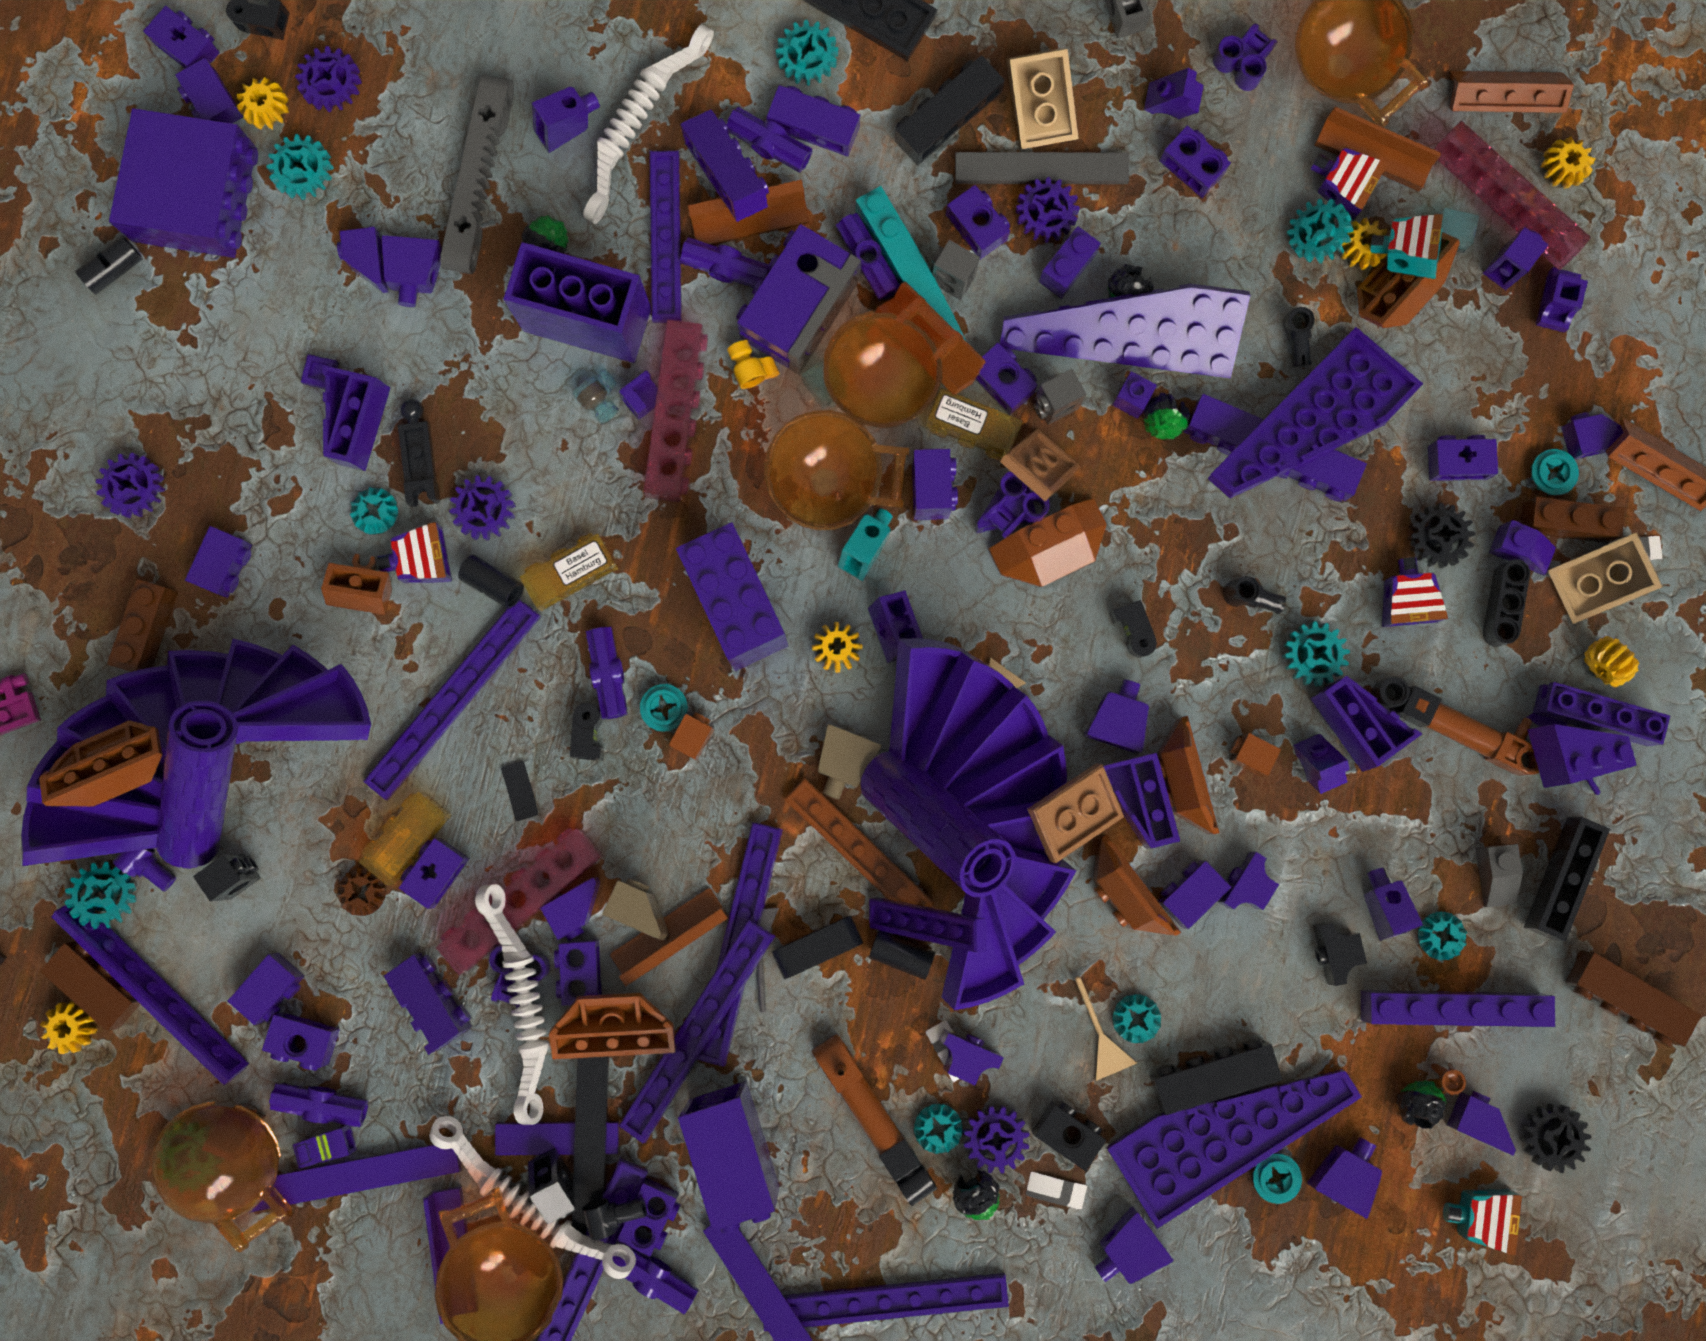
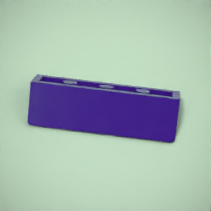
[423,1186,479,1324]

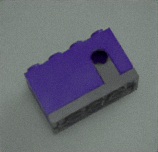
[736,224,861,375]

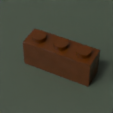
[1521,497,1625,543]
[107,579,178,672]
[40,941,140,1031]

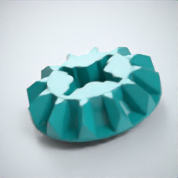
[1530,449,1579,496]
[350,487,398,534]
[640,684,688,732]
[1418,912,1468,960]
[1113,994,1161,1043]
[914,1104,963,1154]
[1252,1153,1302,1204]

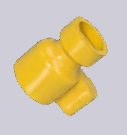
[727,340,780,389]

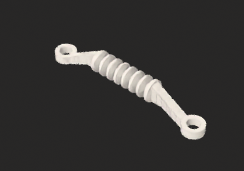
[583,24,714,224]
[475,884,549,1125]
[429,1116,636,1279]

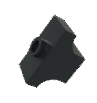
[1313,922,1367,986]

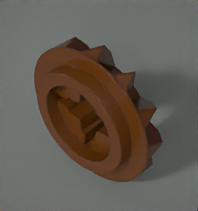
[336,868,386,916]

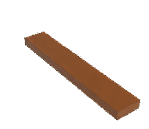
[784,778,935,907]

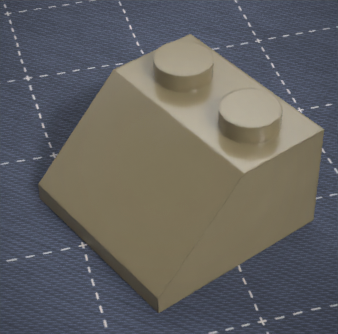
[602,878,670,941]

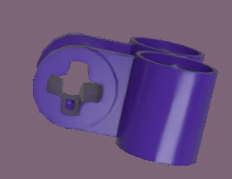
[1213,23,1278,91]
[983,471,1050,538]
[489,946,551,1008]

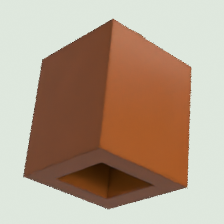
[669,712,714,761]
[1229,733,1281,777]

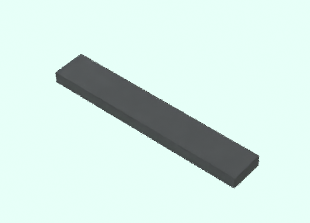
[955,152,1129,184]

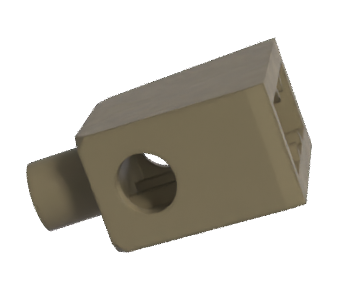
[818,724,882,800]

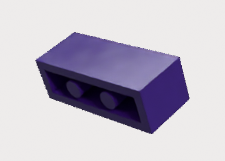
[767,85,861,157]

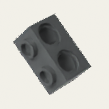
[930,240,980,300]

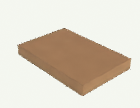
[1000,428,1080,501]
[1027,763,1124,863]

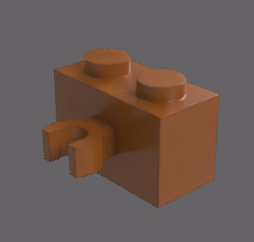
[321,554,392,615]

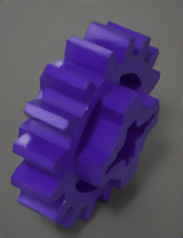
[295,46,362,112]
[1015,177,1080,243]
[96,453,165,518]
[449,475,516,541]
[963,1105,1030,1174]

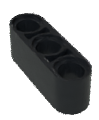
[1483,559,1530,647]
[772,915,864,980]

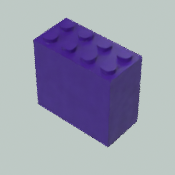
[109,108,258,258]
[503,242,651,363]
[676,522,789,671]
[678,1080,780,1233]

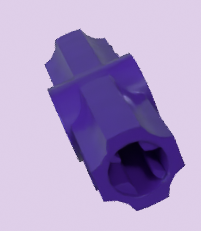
[726,107,813,173]
[835,213,900,301]
[680,237,770,288]
[586,627,628,720]
[269,1082,368,1127]
[612,1242,699,1315]

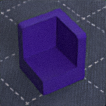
[619,370,665,421]

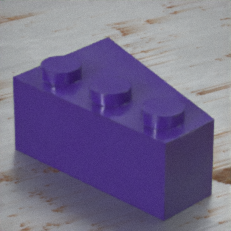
[322,365,391,471]
[1310,676,1422,772]
[1528,724,1637,788]
[1103,753,1180,849]
[384,952,472,1055]

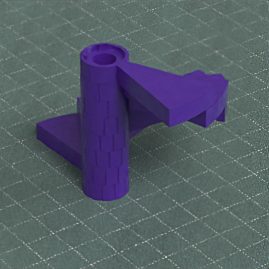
[861,638,1077,1010]
[21,639,371,869]

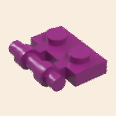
[0,673,41,736]

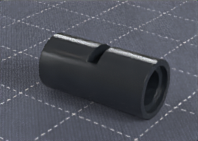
[75,235,143,295]
[458,555,524,609]
[868,930,936,980]

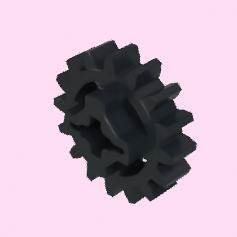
[1407,503,1476,568]
[1520,1103,1592,1173]

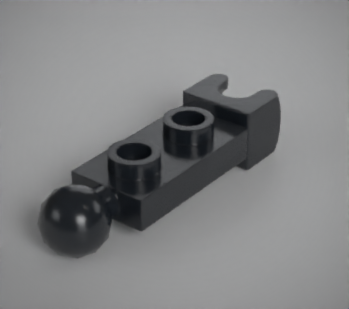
[398,399,440,507]

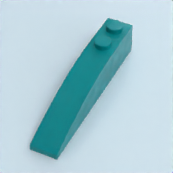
[855,186,967,342]

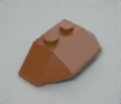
[1357,232,1460,328]
[988,498,1107,587]
[1157,716,1220,835]
[39,720,162,807]
[1093,834,1181,936]
[549,993,676,1059]

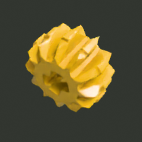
[237,77,289,130]
[1540,136,1595,189]
[1341,218,1387,270]
[812,622,862,673]
[1584,636,1639,687]
[40,1001,97,1054]

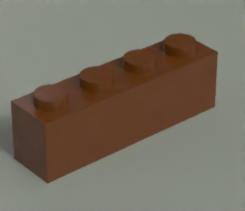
[1565,951,1702,1048]

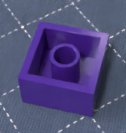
[912,449,958,520]

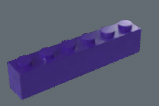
[1184,394,1367,502]
[1361,990,1555,1027]

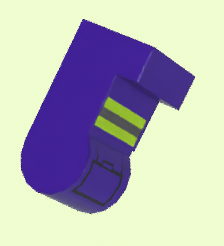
[292,1125,357,1169]

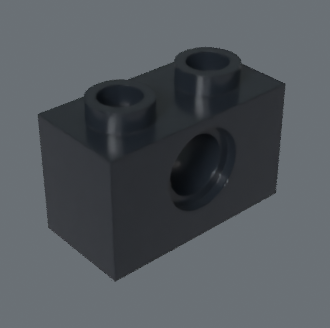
[193,854,261,902]
[1032,1101,1106,1171]
[528,1148,576,1224]

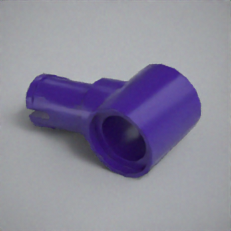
[113,848,177,892]

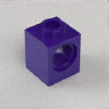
[1112,371,1157,419]

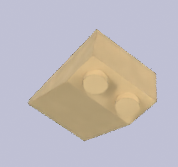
[1006,48,1079,149]
[1548,533,1663,624]

